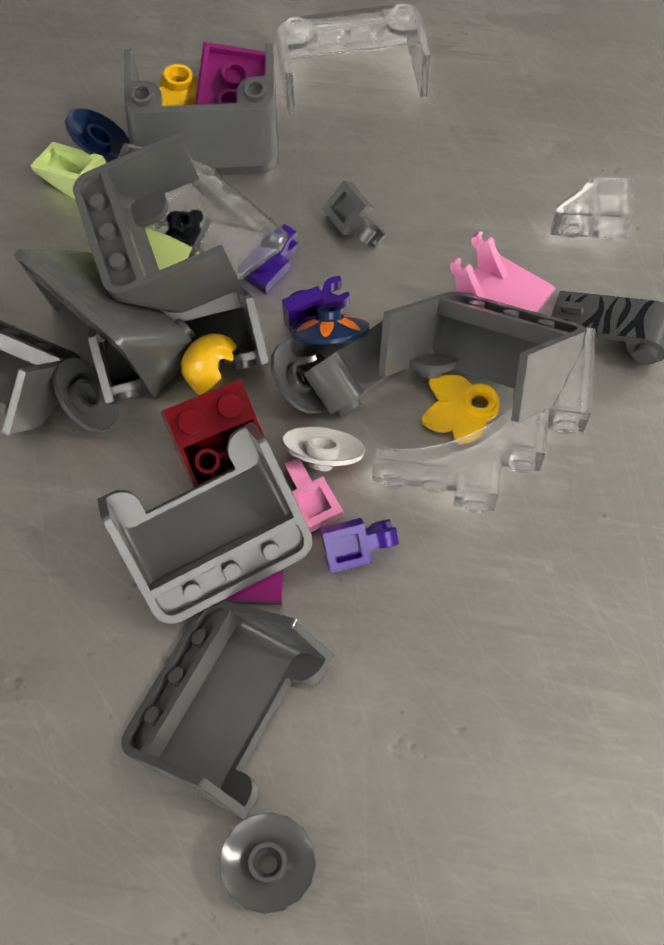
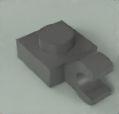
[322,180,387,246]

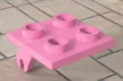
[449,231,555,313]

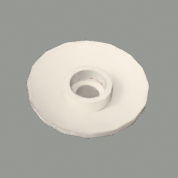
[282,426,365,471]

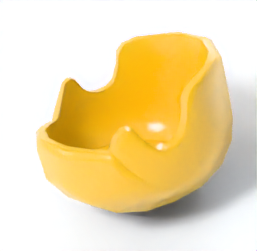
[180,333,237,396]

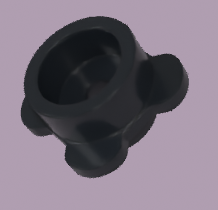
[165,209,204,246]

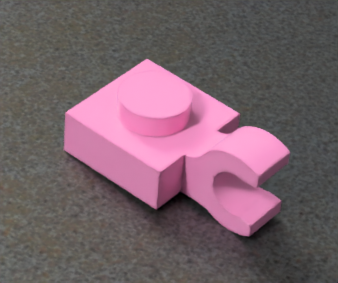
[284,458,343,532]

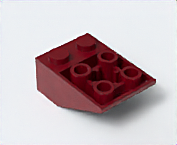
[161,379,264,488]

